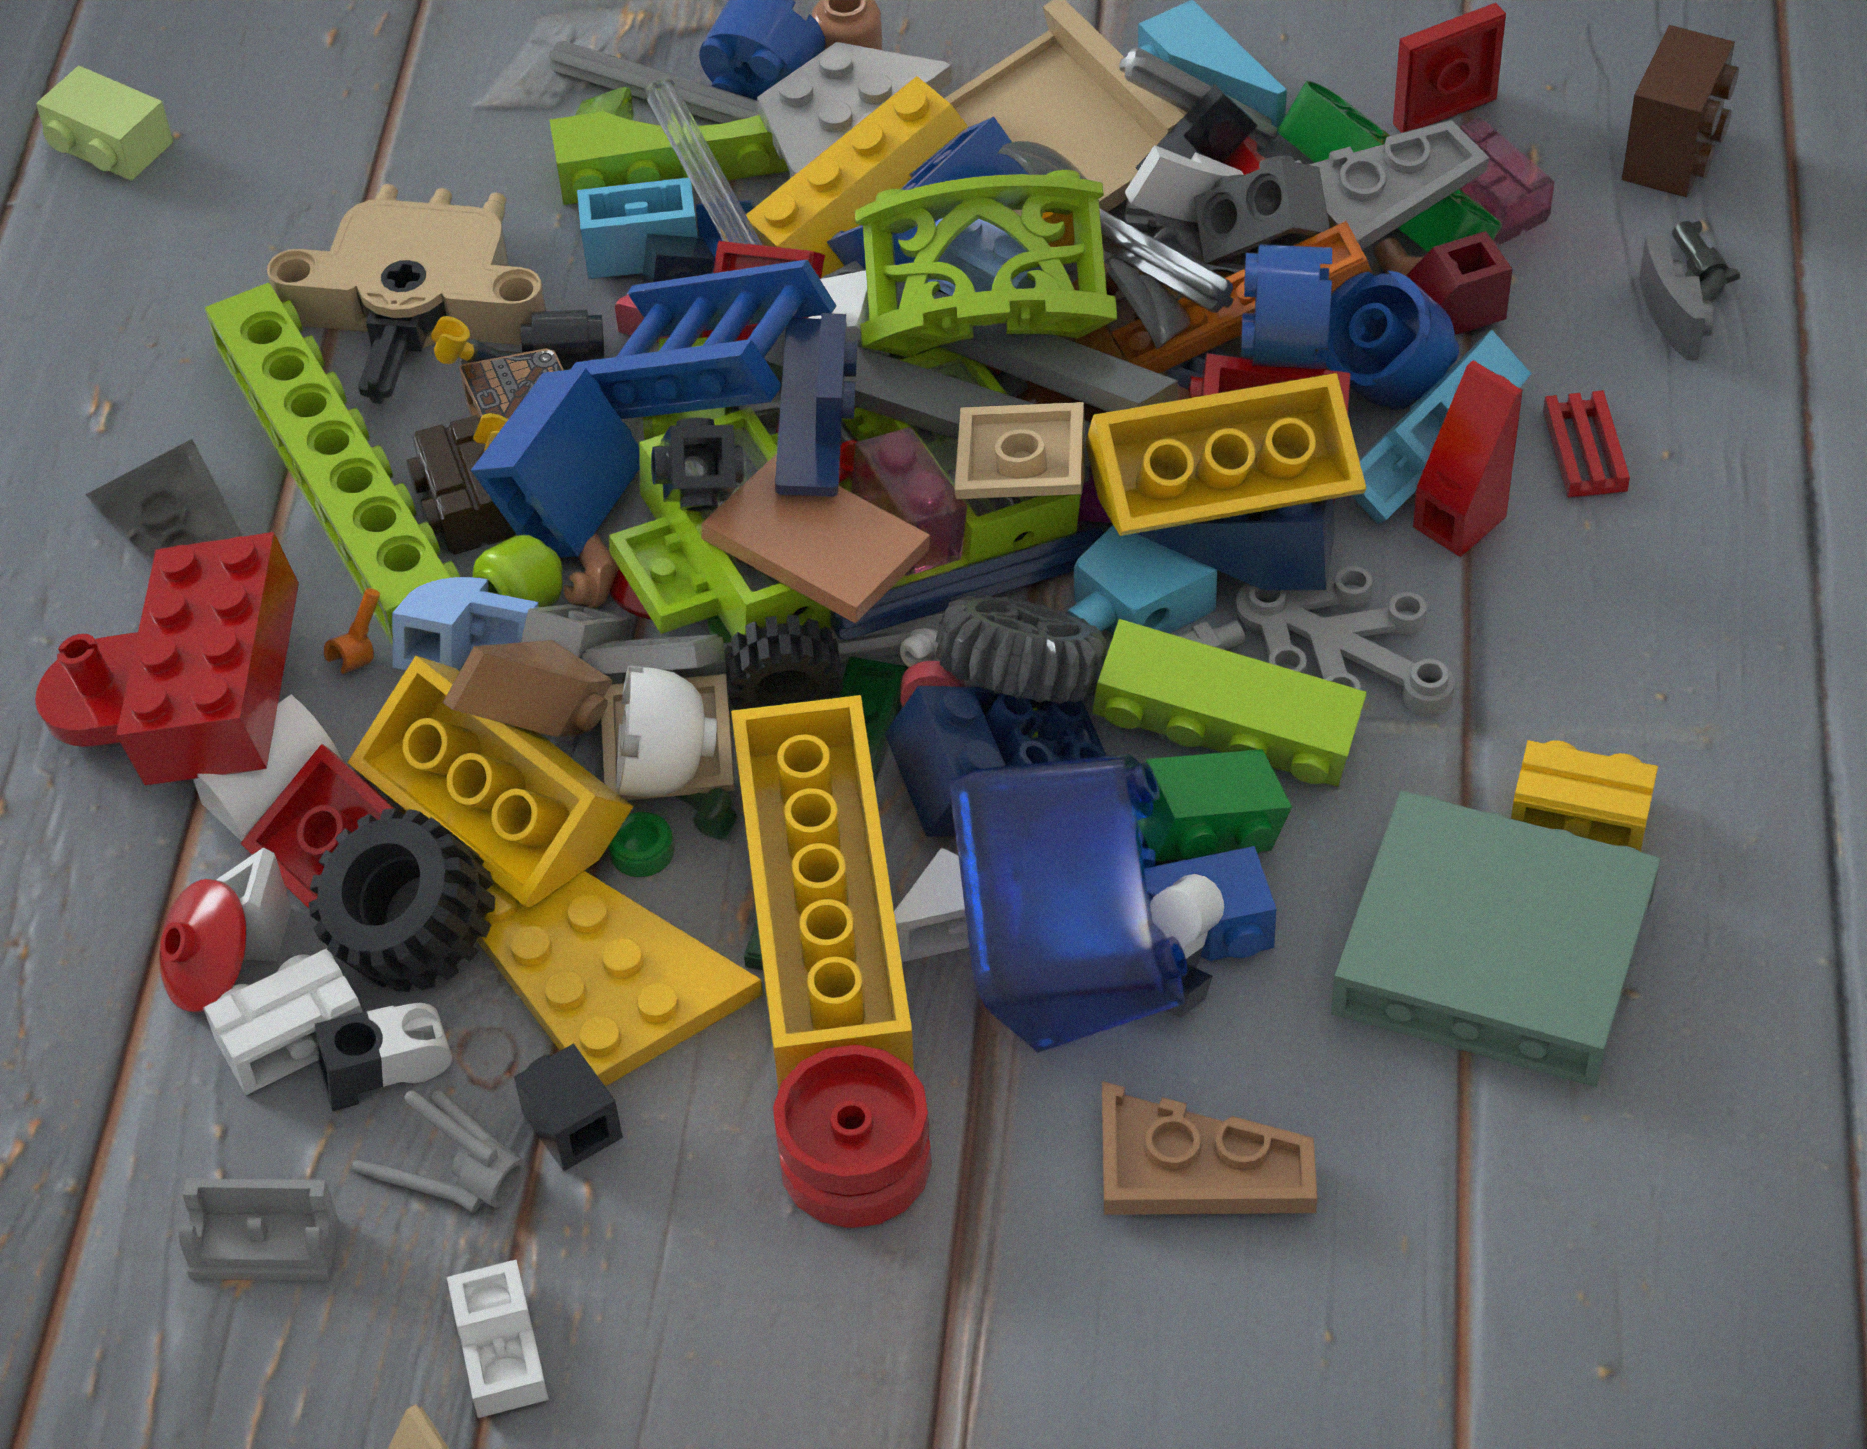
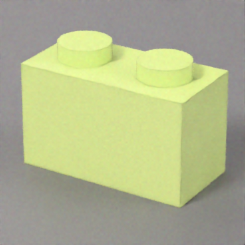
[36,65,173,181]

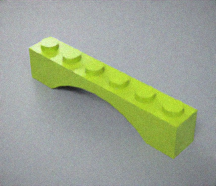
[549,111,789,205]

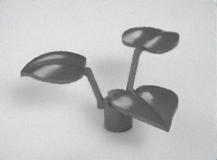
[997,141,1204,349]

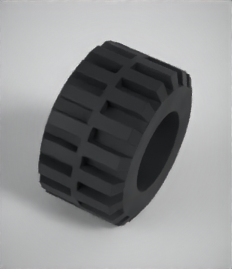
[309,808,495,992]

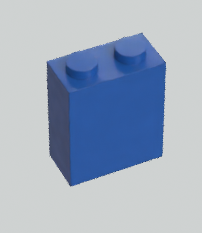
[471,368,640,558]

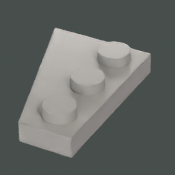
[1294,120,1489,250]

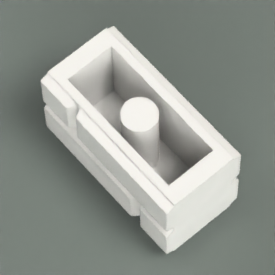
[203,948,362,1095]

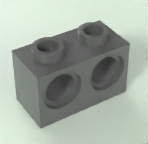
[1194,155,1330,270]

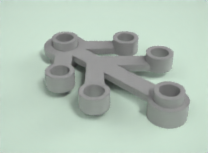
[1236,566,1455,717]

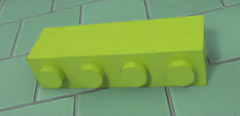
[1092,619,1367,787]

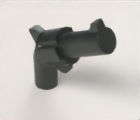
[1672,220,1740,302]

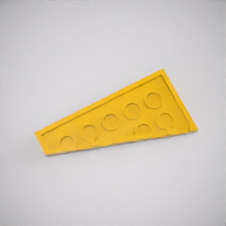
[399,808,763,1087]

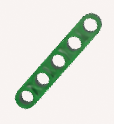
[1277,81,1502,252]

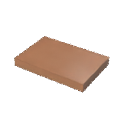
[701,454,930,623]

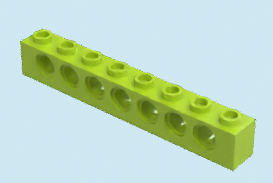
[205,282,460,646]

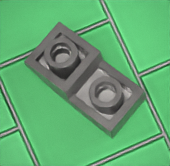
[1639,236,1713,360]

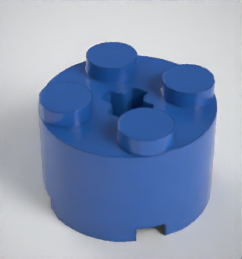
[699,0,826,100]
[1241,244,1332,369]
[1318,271,1459,410]

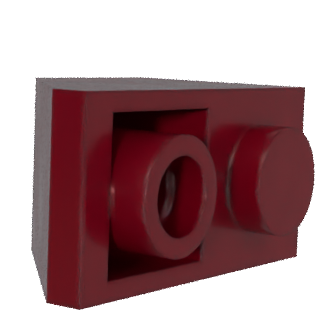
[1406,231,1513,335]

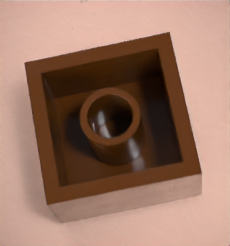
[1622,25,1739,198]

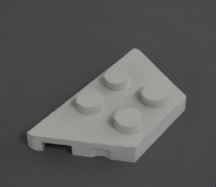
[757,42,952,178]

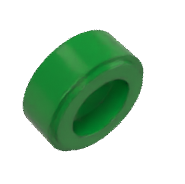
[608,812,674,877]

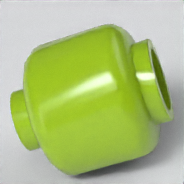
[472,535,563,608]

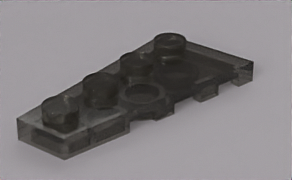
[85,439,244,565]

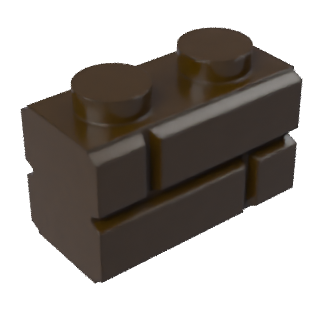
[406,415,516,555]

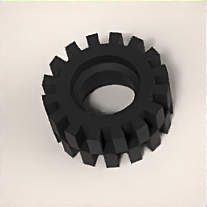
[725,615,843,710]

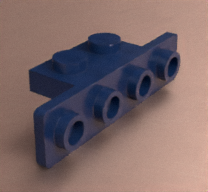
[775,313,858,497]

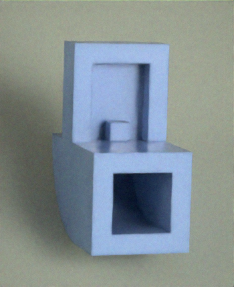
[392,577,538,670]

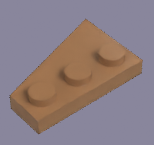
[1102,1081,1317,1215]

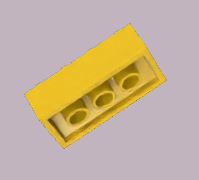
[744,76,969,278]
[1085,373,1367,536]
[347,656,634,907]

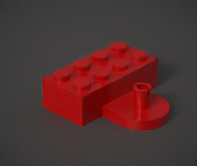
[35,532,299,786]

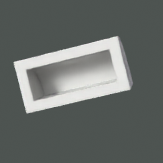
[193,694,343,841]

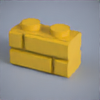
[1511,740,1658,852]

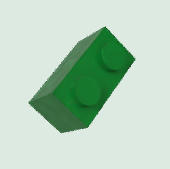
[1128,749,1292,862]

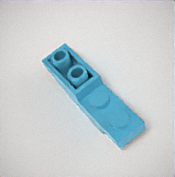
[1351,330,1532,525]

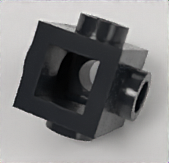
[651,418,744,512]

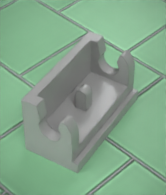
[178,1178,339,1281]

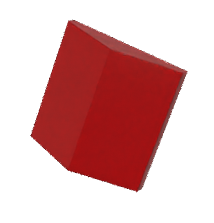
[240,744,394,908]

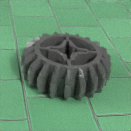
[935,594,1108,704]

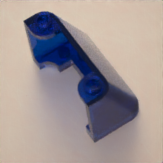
[951,754,1188,1053]

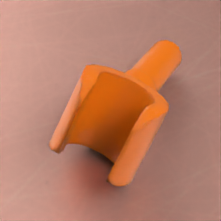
[324,588,380,674]

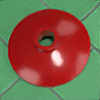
[159,879,246,1013]

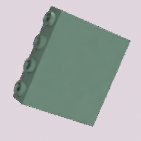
[1331,790,1661,1087]

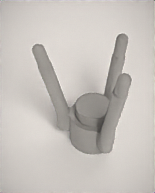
[351,1090,526,1213]

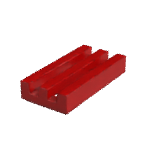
[1543,390,1630,498]

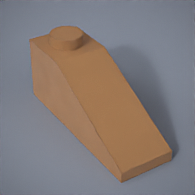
[443,640,613,738]

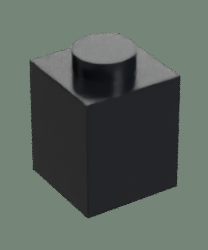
[641,234,714,284]
[514,1043,623,1172]

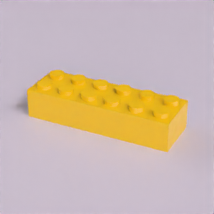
[731,695,914,1089]

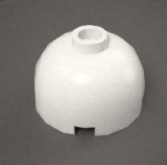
[616,666,717,797]

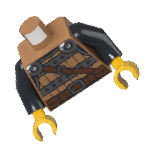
[431,316,564,452]

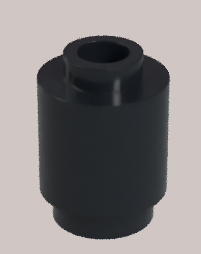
[521,309,605,369]

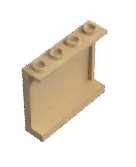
[944,0,1184,216]

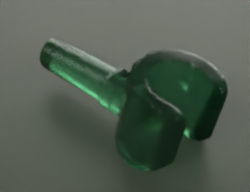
[674,788,738,840]

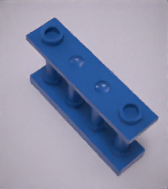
[570,260,837,419]

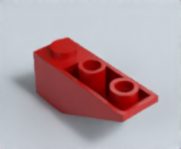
[1413,360,1523,558]

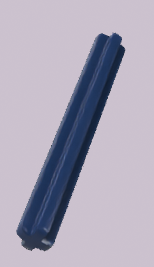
[830,527,1104,641]

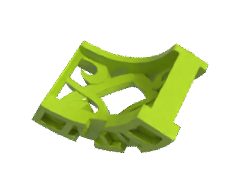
[855,170,1117,357]

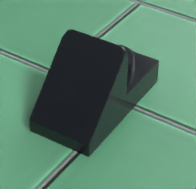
[1135,84,1258,170]

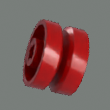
[773,1044,932,1228]

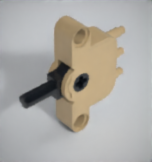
[267,184,546,404]

